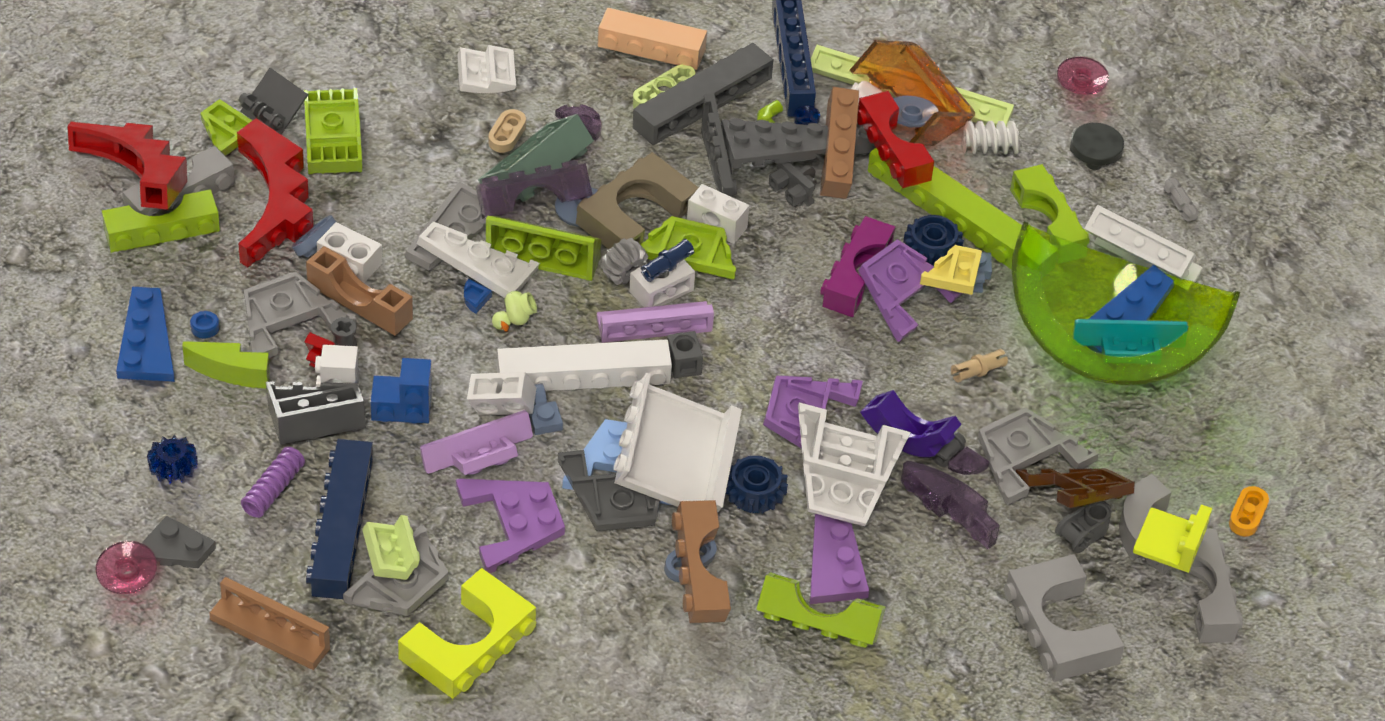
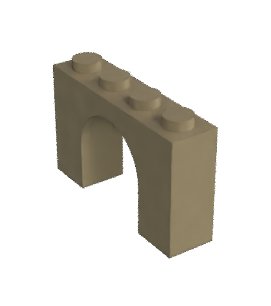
[576,152,699,249]

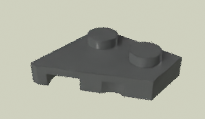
[132,516,216,568]

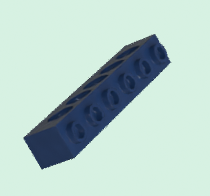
[772,0,816,117]

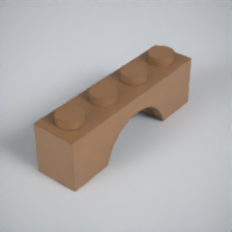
[820,87,859,199]
[306,246,413,336]
[672,500,731,623]

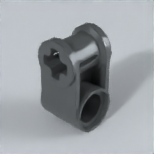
[1055,501,1112,553]

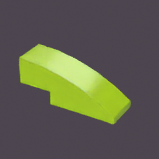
[182,341,270,389]

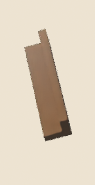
[209,577,330,670]

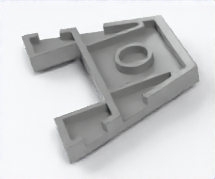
[244,272,356,358]
[978,408,1099,505]

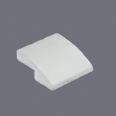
[457,45,516,93]

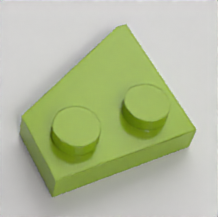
[201,99,252,156]

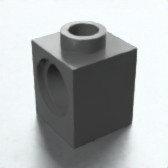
[667,331,703,379]

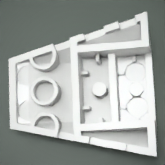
[798,402,911,526]

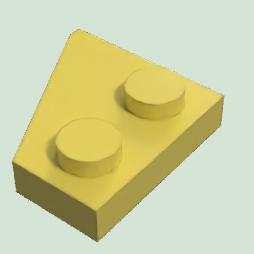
[920,245,982,295]

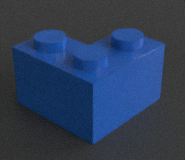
[371,358,432,424]

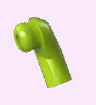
[757,100,783,123]

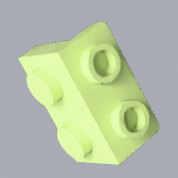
[362,515,420,580]

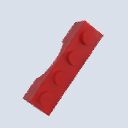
[857,91,934,189]

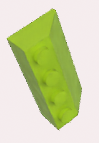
[486,216,601,281]

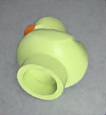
[492,291,537,332]

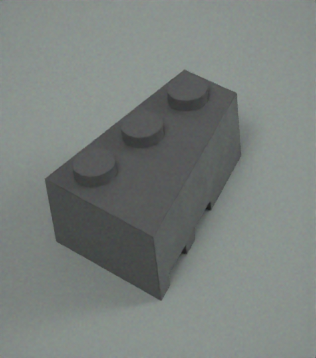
[266,382,366,444]

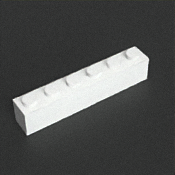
[497,340,672,391]

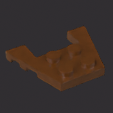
[1016,468,1135,508]

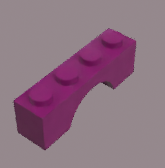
[820,216,896,317]

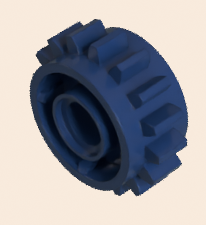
[903,215,964,266]
[725,455,788,513]

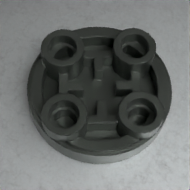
[1070,122,1124,170]

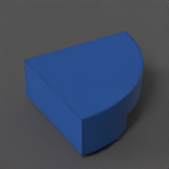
[464,279,492,314]

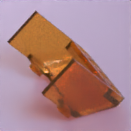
[849,40,975,146]

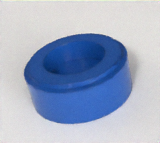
[190,311,219,339]

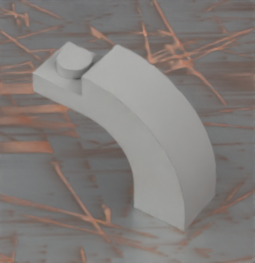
[1119,474,1172,575]

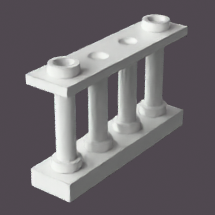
[1084,205,1203,292]

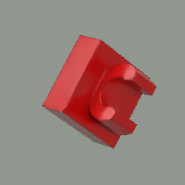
[304,332,335,368]

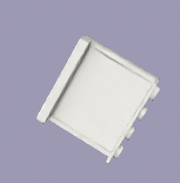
[614,373,742,513]

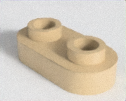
[488,109,526,153]

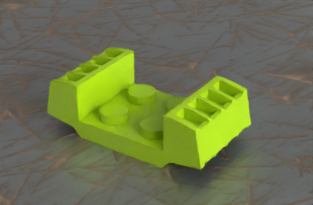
[304,88,362,174]

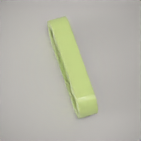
[633,64,696,108]

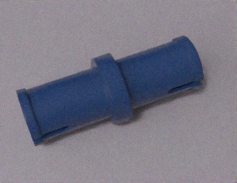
[640,239,694,282]

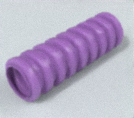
[241,446,305,518]

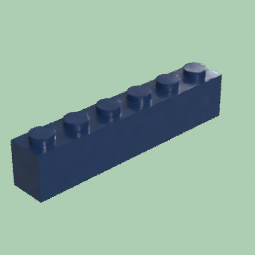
[306,439,373,599]

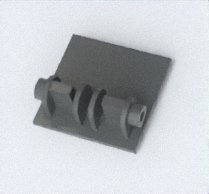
[239,68,309,135]

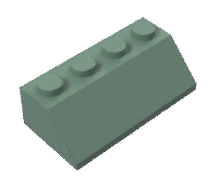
[478,114,594,202]

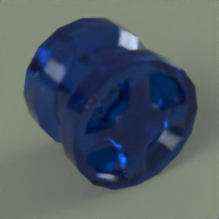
[794,105,821,125]

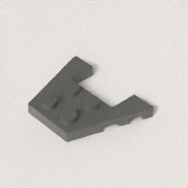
[558,450,660,531]

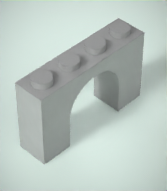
[1004,554,1124,682]

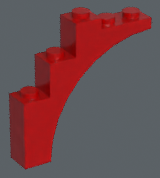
[237,118,314,268]
[67,122,187,210]

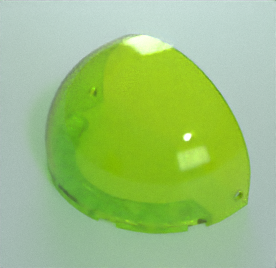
[1012,221,1241,385]

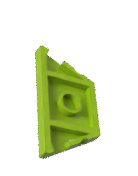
[640,216,736,280]

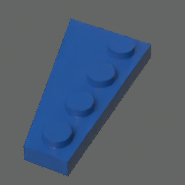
[1087,265,1174,370]
[116,287,175,382]

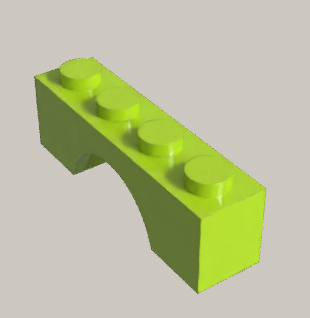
[1010,164,1090,264]
[102,189,220,253]
[756,572,886,648]

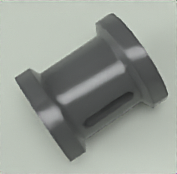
[331,317,357,346]

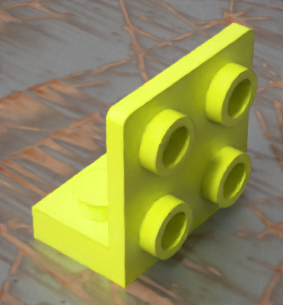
[1133,504,1212,573]

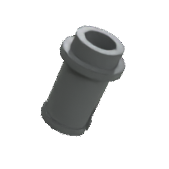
[932,431,966,467]

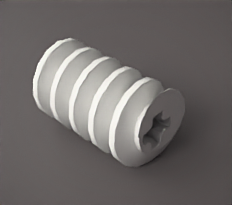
[962,121,1019,154]

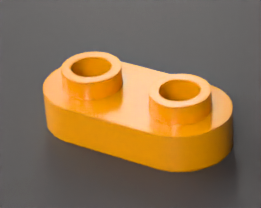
[1229,486,1269,536]

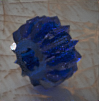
[147,434,198,485]

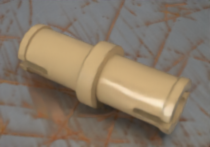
[951,349,1008,382]

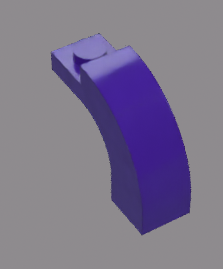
[860,390,962,457]

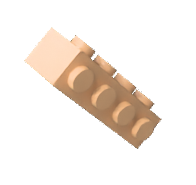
[598,8,707,70]

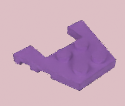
[858,239,964,342]
[763,376,863,448]
[456,479,565,574]

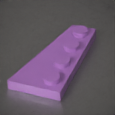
[810,514,869,604]

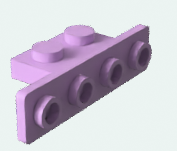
[420,410,533,475]

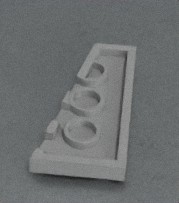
[405,182,507,271]

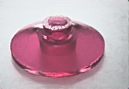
[1057,57,1109,95]
[95,541,157,594]

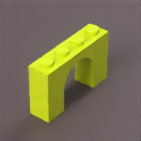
[398,568,536,699]

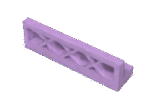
[596,301,714,343]

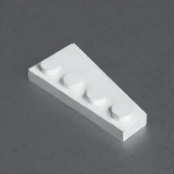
[417,221,540,298]

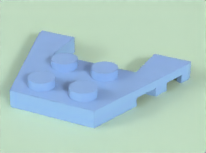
[562,419,671,505]

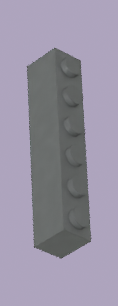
[632,43,774,145]

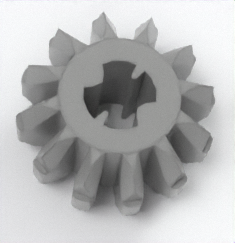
[600,238,649,285]

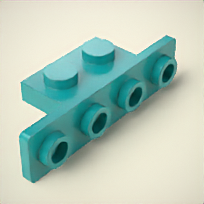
[1072,319,1188,365]

